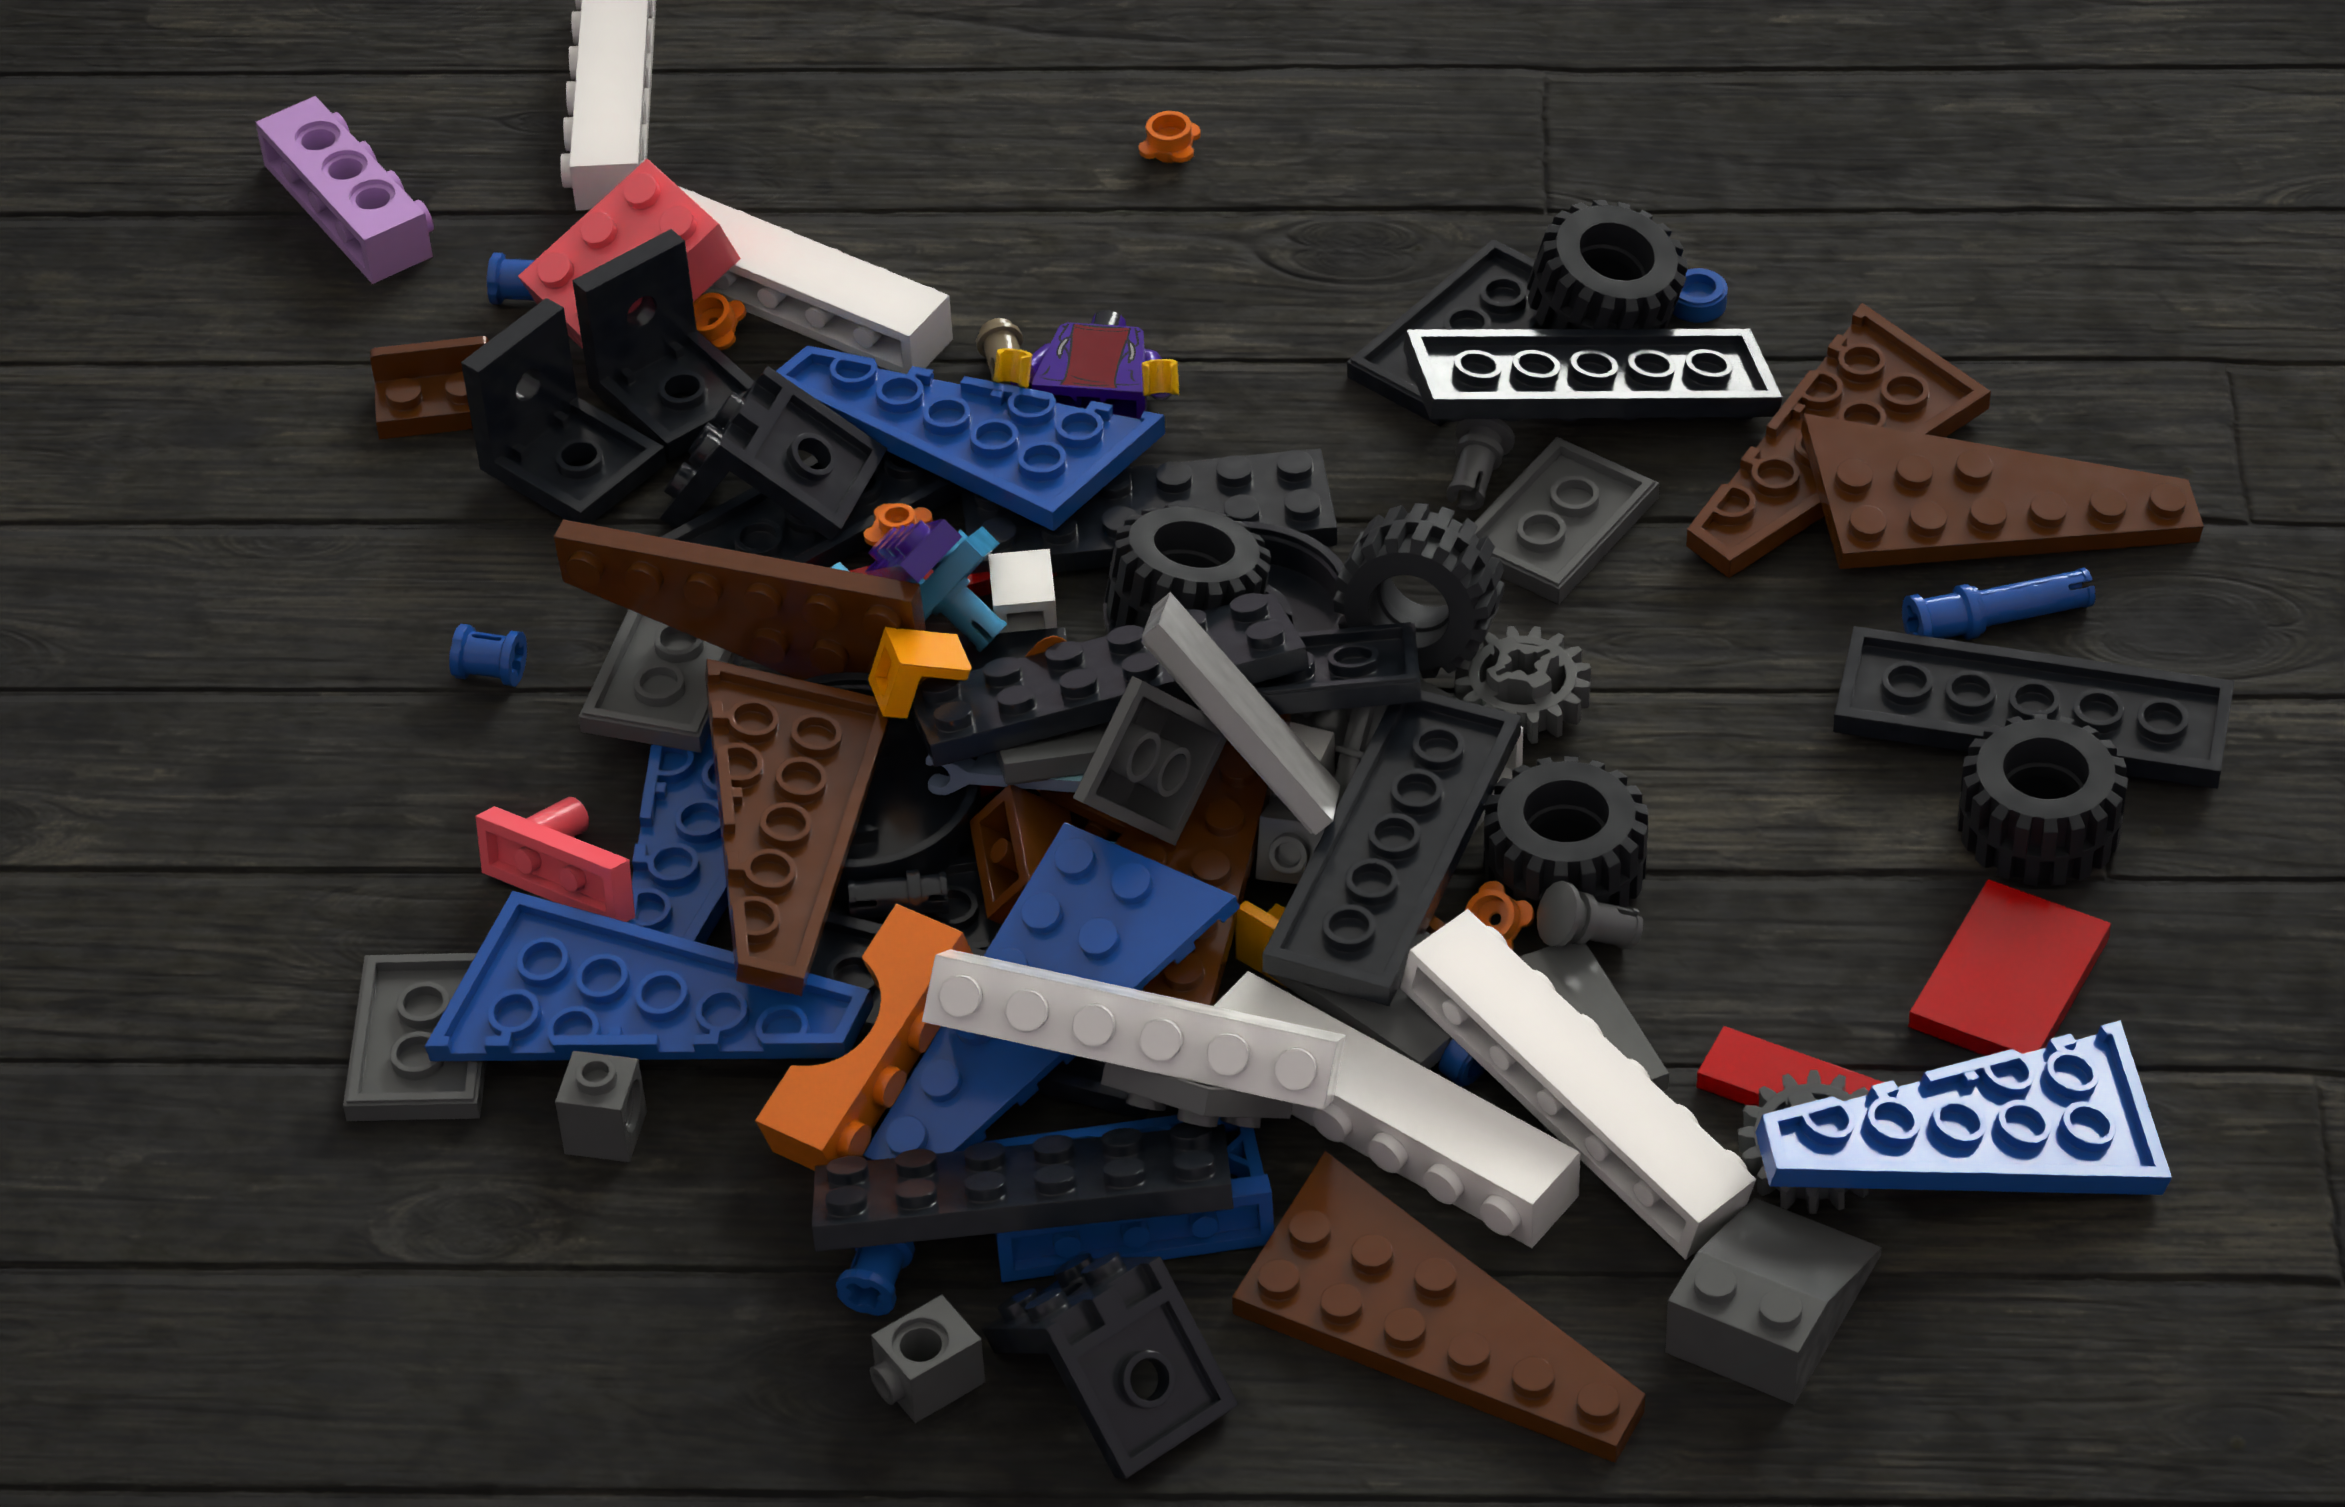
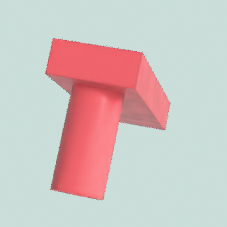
[475,797,635,922]

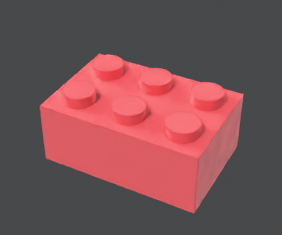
[518,159,741,349]

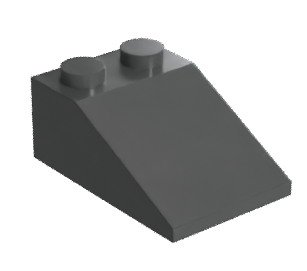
[1073,676,1227,846]
[1665,1197,1882,1405]

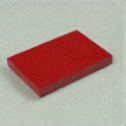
[1908,879,2111,1056]

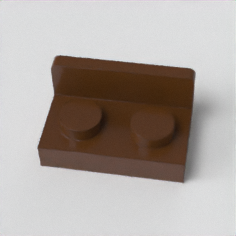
[370,336,489,440]

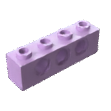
[256,96,434,284]

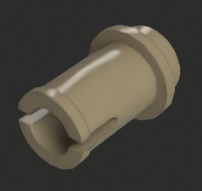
[976,318,1023,385]

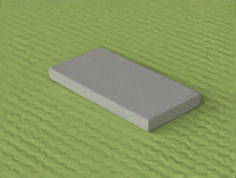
[1141,592,1340,835]

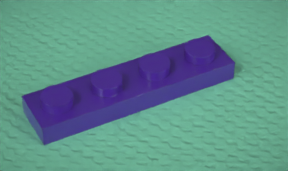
[865,519,962,583]

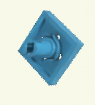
[917,526,1007,652]

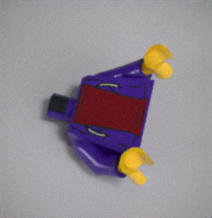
[993,310,1179,419]

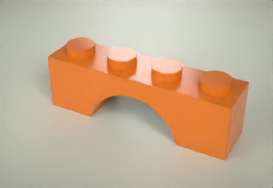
[755,904,973,1171]

